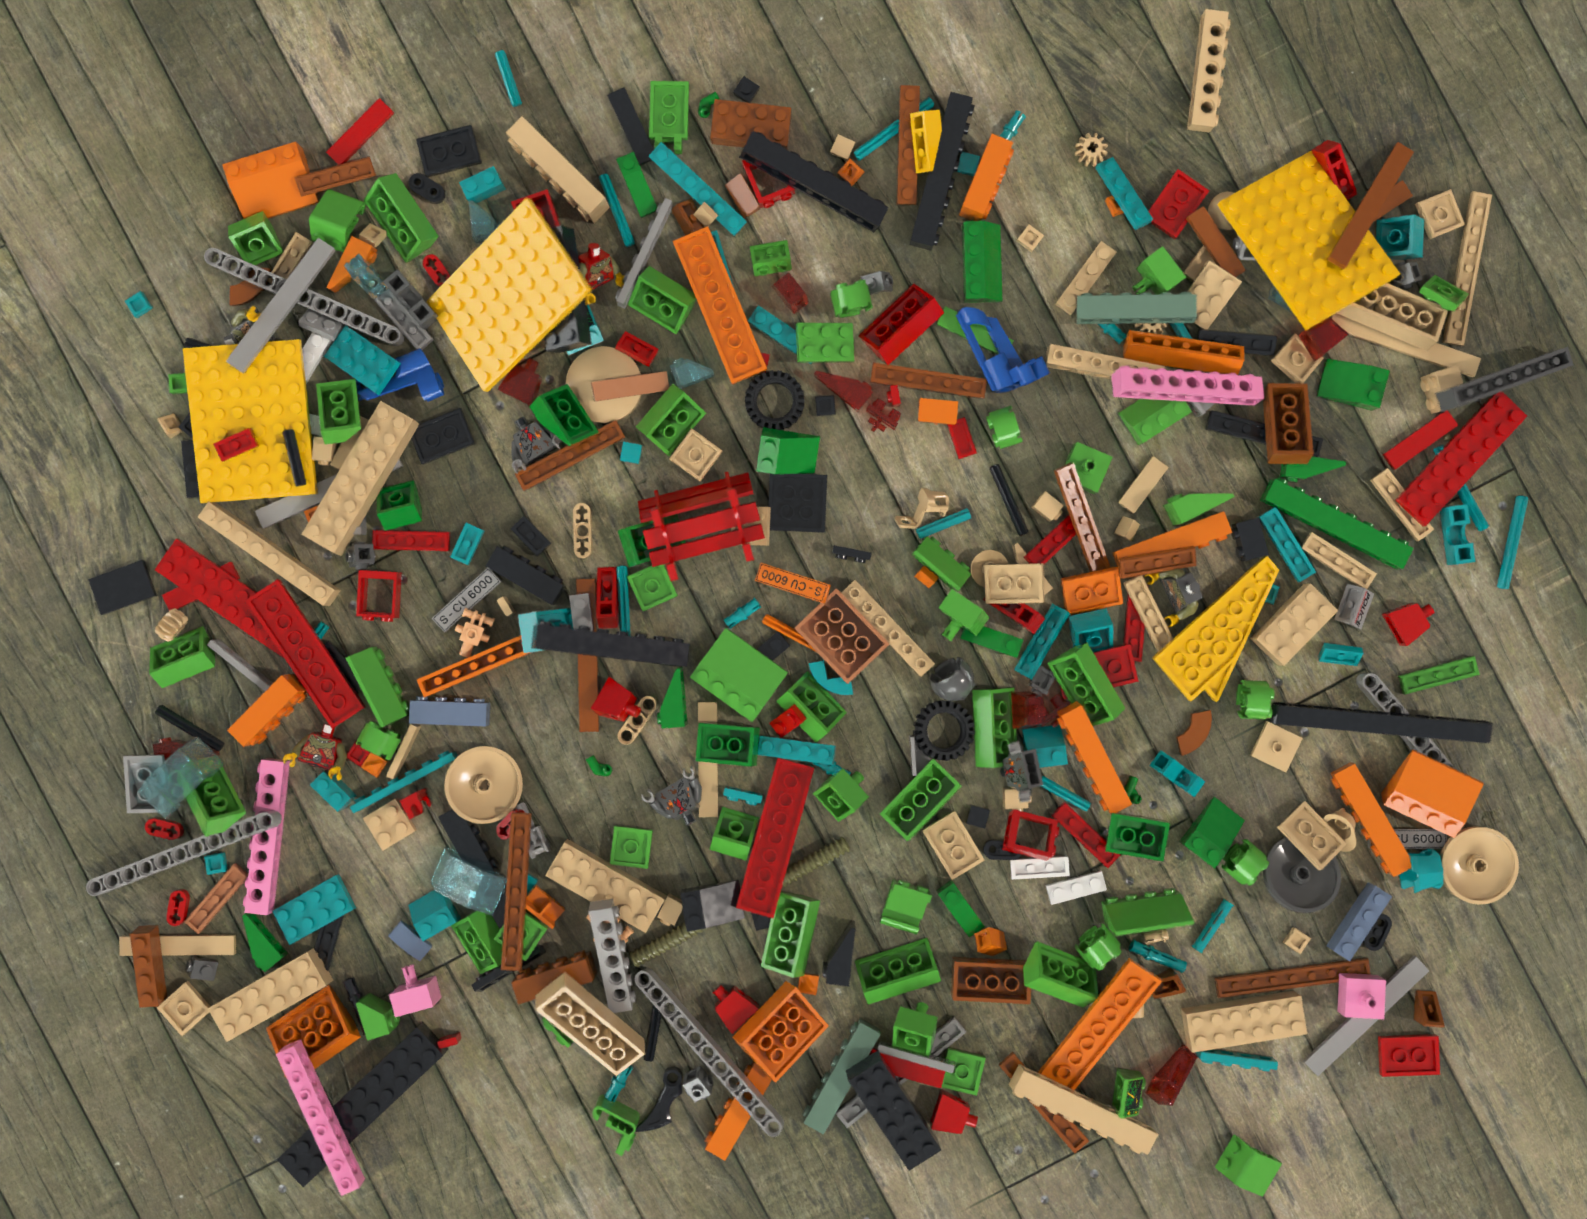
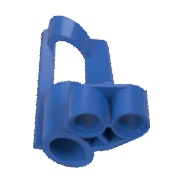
[956,307,1050,393]
[356,348,444,402]

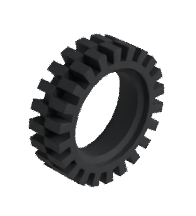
[745,370,804,430]
[913,701,975,761]

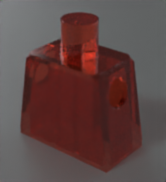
[771,272,809,314]
[1299,317,1349,361]
[498,358,542,406]
[1011,691,1046,729]

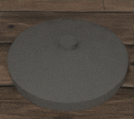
[1263,837,1341,913]

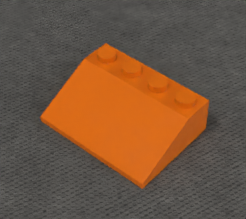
[222,141,319,219]
[1381,749,1484,838]
[732,981,829,1083]
[266,985,361,1078]

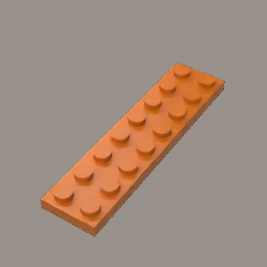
[673,226,767,384]
[1037,958,1162,1090]

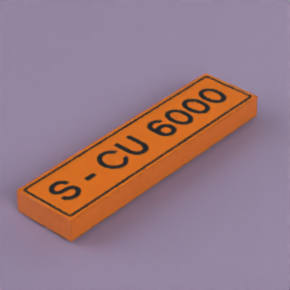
[755,563,831,604]

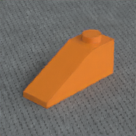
[326,236,377,293]

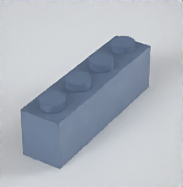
[409,696,490,727]
[1326,882,1392,961]

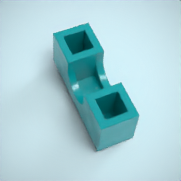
[1440,504,1476,565]

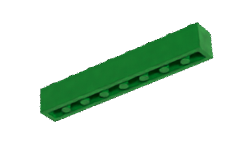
[1259,478,1414,570]

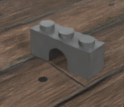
[383,269,438,330]

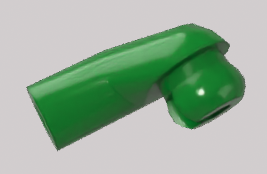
[698,92,720,118]
[586,755,612,777]
[1124,775,1142,804]

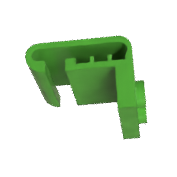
[309,189,366,252]
[880,879,932,935]
[593,1094,640,1156]
[1215,1134,1282,1197]

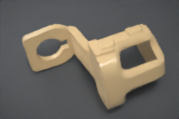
[895,488,949,529]

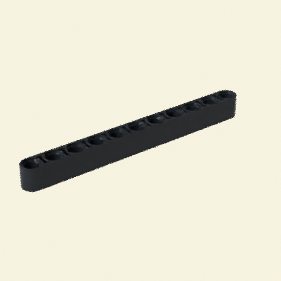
[1270,702,1493,743]

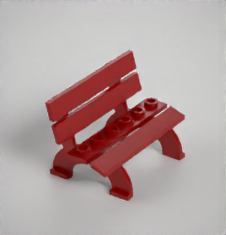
[638,472,765,581]

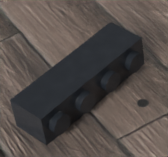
[486,545,566,605]

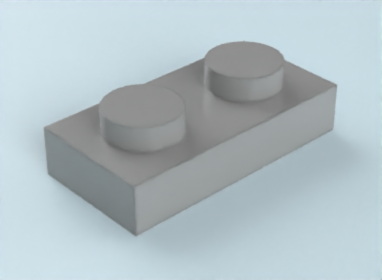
[299,309,343,341]
[569,593,594,631]

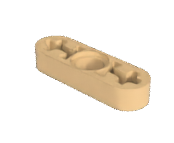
[573,503,592,559]

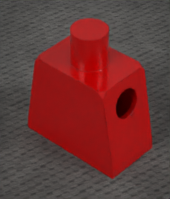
[1382,603,1434,646]
[591,677,641,722]
[713,985,759,1034]
[930,1089,978,1134]

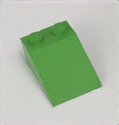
[1163,493,1234,526]

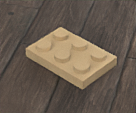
[1187,260,1242,329]
[984,563,1045,604]
[1277,801,1347,871]
[922,810,985,880]

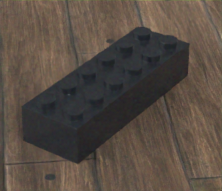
[544,225,592,353]
[846,1050,942,1171]

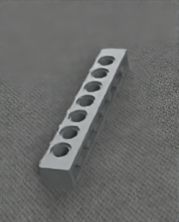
[1435,347,1574,412]

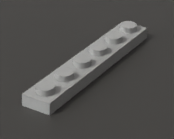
[615,198,673,309]

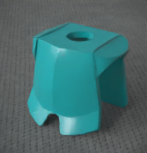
[1399,848,1443,893]

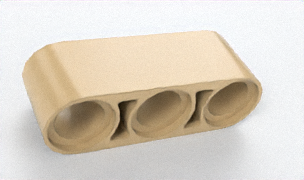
[618,695,658,745]

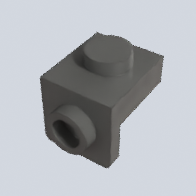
[861,271,893,295]
[1028,665,1056,696]
[186,955,219,981]

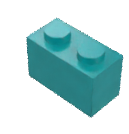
[459,166,506,205]
[310,770,357,812]

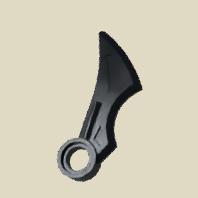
[635,1066,683,1132]

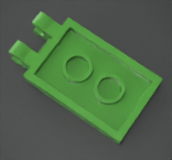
[649,81,689,154]

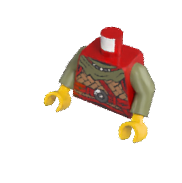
[578,243,625,305]
[283,723,347,780]

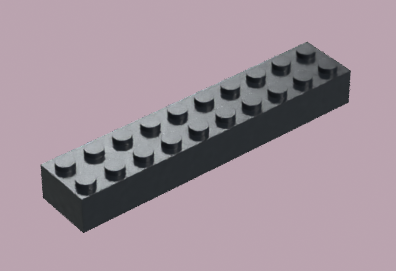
[277,1021,448,1187]

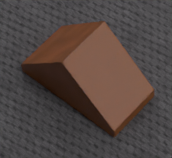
[1152,968,1186,999]
[1414,990,1445,1028]

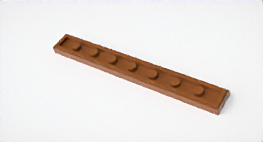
[1327,142,1414,270]
[576,579,599,732]
[501,812,532,971]
[1214,958,1371,998]

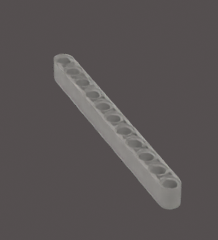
[204,248,405,346]
[86,810,282,896]
[635,968,784,1137]

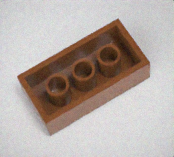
[710,99,792,150]
[1263,383,1313,464]
[511,950,598,1005]
[951,957,1031,1004]

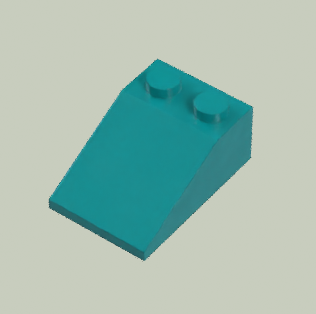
[518,608,574,653]

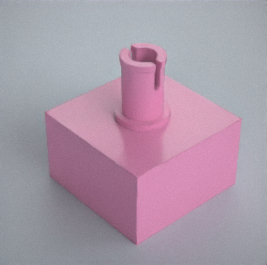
[389,964,442,1017]
[1337,973,1386,1019]

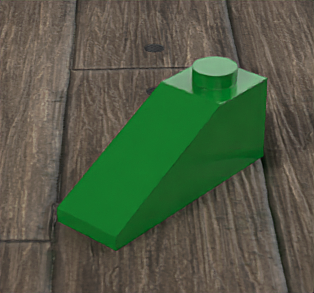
[616,152,657,218]
[1280,457,1346,483]
[960,626,1023,658]
[936,879,985,938]
[242,913,288,972]

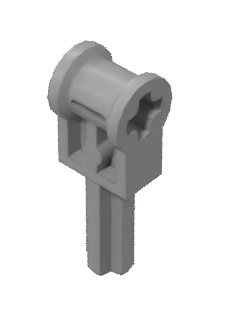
[515,802,551,859]

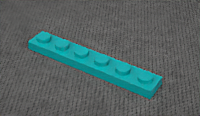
[648,142,747,236]
[350,750,458,814]

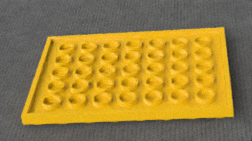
[1217,151,1400,330]
[426,198,592,392]
[183,339,318,503]

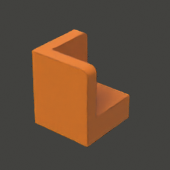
[975,927,1007,956]

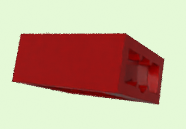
[742,160,795,209]
[356,570,402,622]
[1002,809,1059,861]

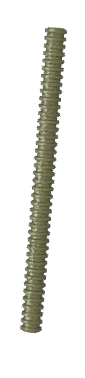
[630,837,850,967]

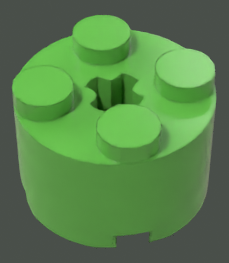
[830,280,873,318]
[986,405,1023,449]
[1236,680,1274,719]
[355,721,401,760]
[1221,839,1269,885]
[1075,924,1122,971]

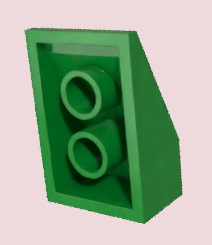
[1316,359,1390,411]
[529,384,598,446]
[756,427,820,474]
[618,514,686,567]
[657,667,688,729]
[695,723,760,767]
[1179,797,1245,869]
[1105,813,1170,862]

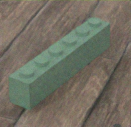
[1076,292,1197,324]
[802,1018,881,1135]

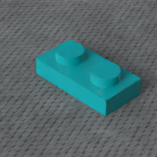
[450,522,485,565]
[1318,643,1364,666]
[723,786,763,806]

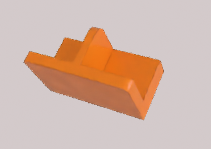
[918,398,958,425]
[526,885,565,929]

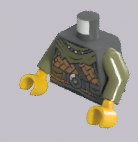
[224,306,275,345]
[1144,569,1203,627]

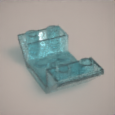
[138,736,225,819]
[430,847,507,915]

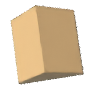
[157,414,182,438]
[1114,516,1140,542]

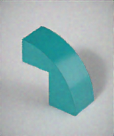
[809,660,853,695]
[1149,750,1205,797]

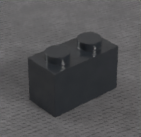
[1231,517,1269,561]

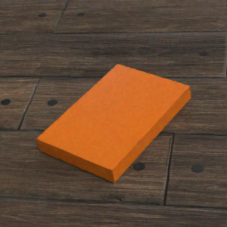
[1060,567,1123,615]

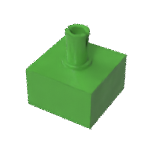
[1132,246,1186,295]
[1065,442,1113,494]
[939,589,990,641]
[813,768,869,822]
[892,1002,938,1057]

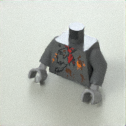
[511,416,562,473]
[1000,741,1043,802]
[641,766,702,826]

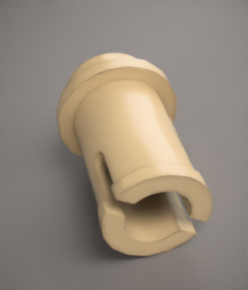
[1143,928,1169,945]

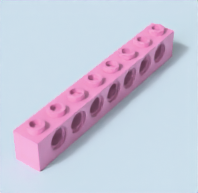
[1112,366,1264,406]
[243,758,290,915]
[276,1039,365,1196]

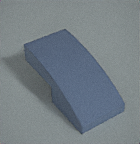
[389,921,432,961]

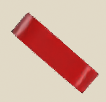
[423,254,451,287]
[496,809,525,840]
[145,817,184,840]
[166,889,190,926]

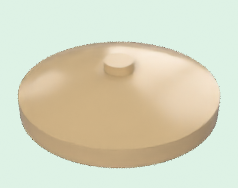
[566,346,641,424]
[444,746,523,824]
[1440,826,1519,904]

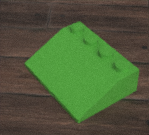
[690,628,788,722]
[1101,888,1194,936]

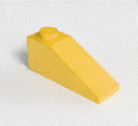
[910,110,942,173]

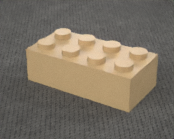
[1250,583,1339,666]

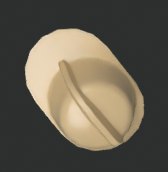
[1323,808,1356,852]

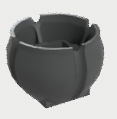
[929,657,975,702]

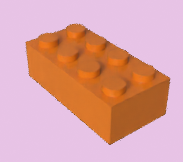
[959,134,1014,221]
[227,674,308,747]

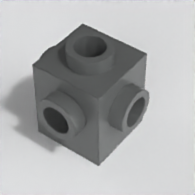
[1388,261,1423,290]
[345,542,375,570]
[682,1066,713,1102]

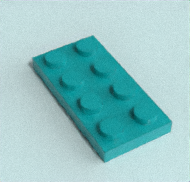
[324,325,401,395]
[272,874,356,945]

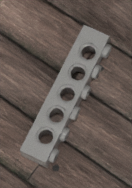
[588,899,636,1013]

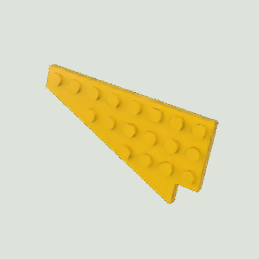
[1152,556,1279,702]

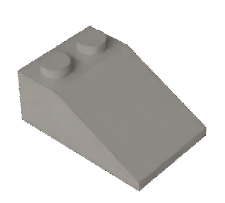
[123,755,174,813]

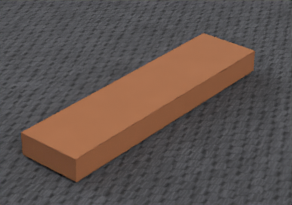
[591,371,669,402]
[184,863,249,934]

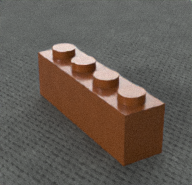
[130,925,167,1008]

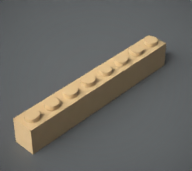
[198,502,341,606]
[1009,1064,1158,1155]

